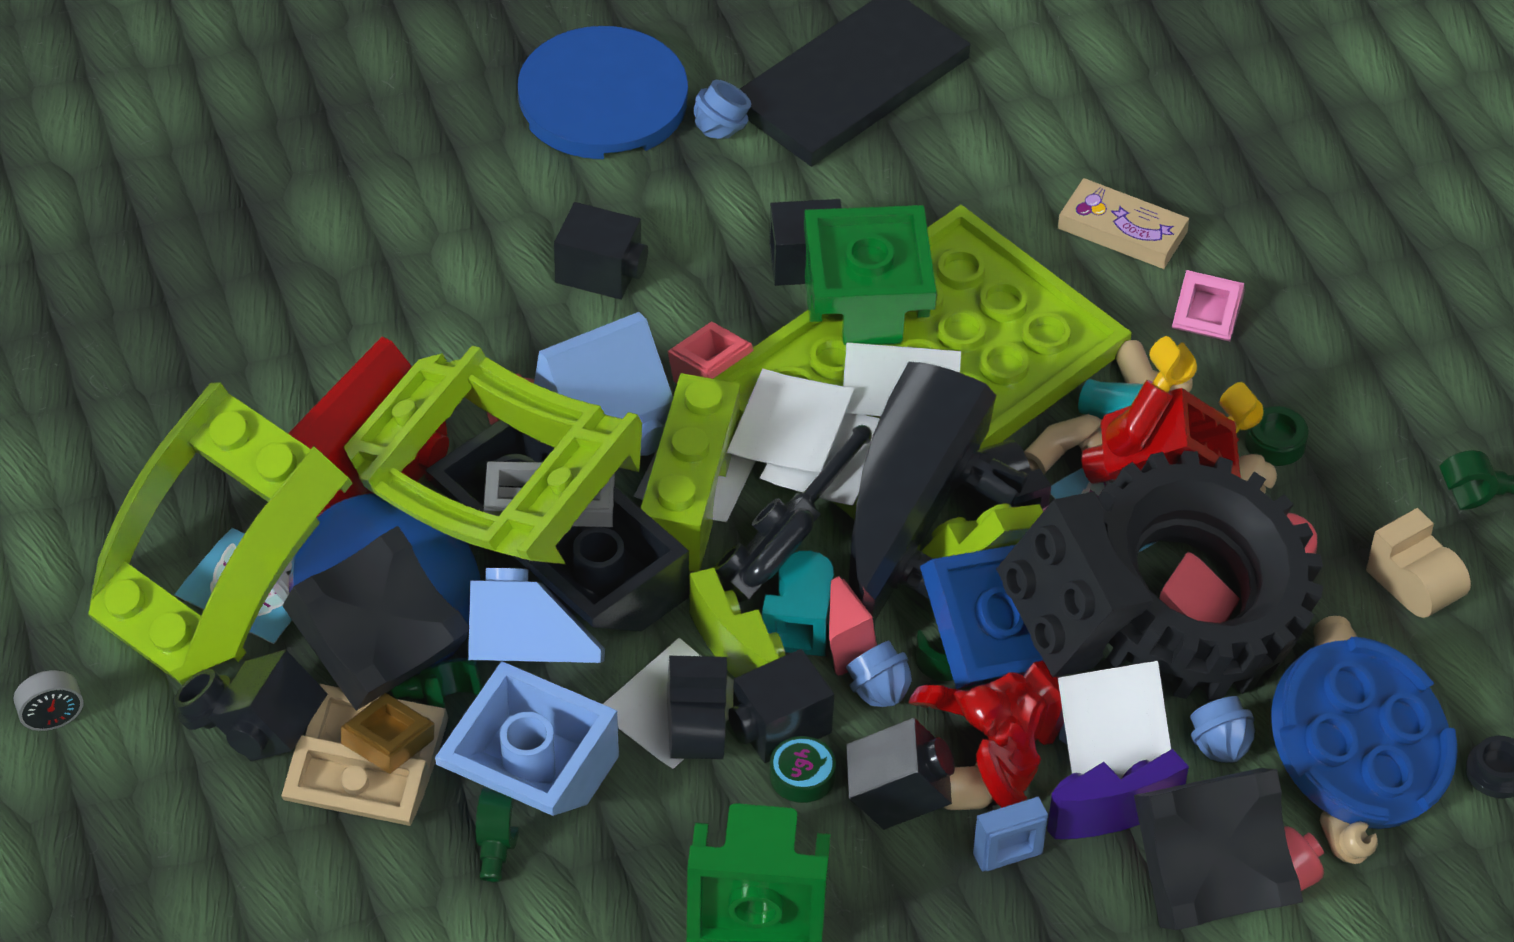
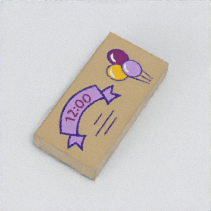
[1058,178,1189,269]

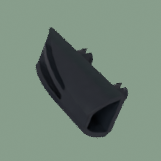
[849,361,1028,623]

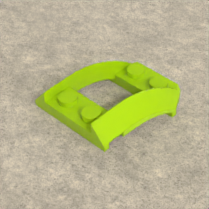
[344,346,642,564]
[88,382,352,685]

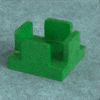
[804,205,937,345]
[686,803,831,942]

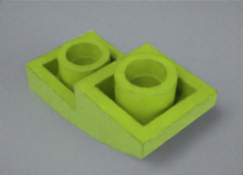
[921,503,1044,559]
[690,568,786,678]

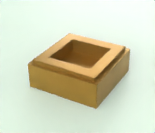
[341,693,435,774]

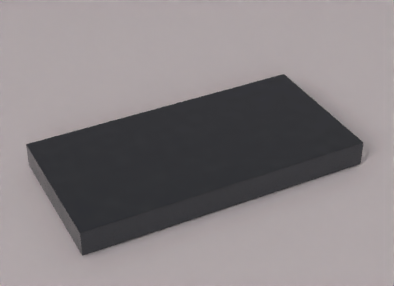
[740,0,970,167]

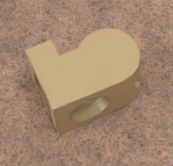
[1366,508,1471,618]

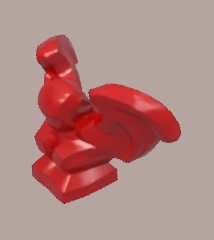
[909,660,1064,808]

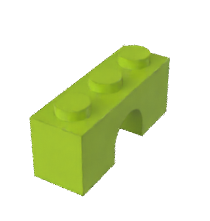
[640,373,741,572]

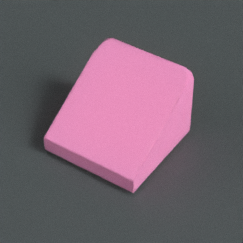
[1172,270,1245,342]

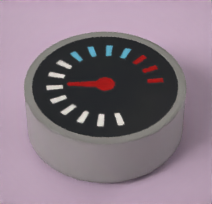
[13,670,83,731]

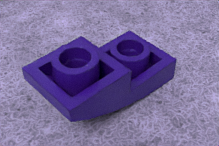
[1047,749,1189,839]

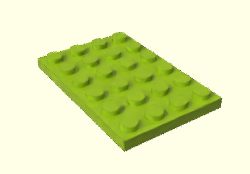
[713,205,1132,520]

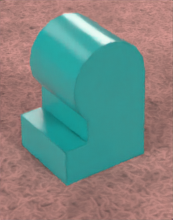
[762,551,834,656]

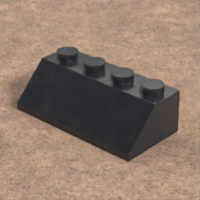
[425,420,689,632]

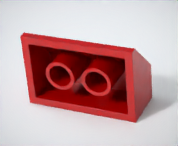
[288,336,449,518]

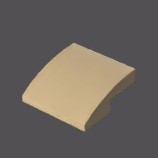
[281,684,448,826]

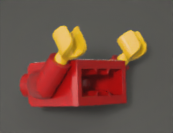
[1082,336,1264,484]

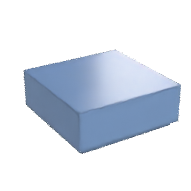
[973,796,1048,872]

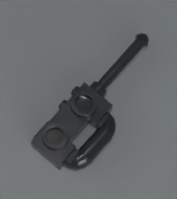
[714,425,872,602]

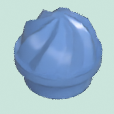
[694,80,751,139]
[846,640,912,707]
[1190,696,1255,762]

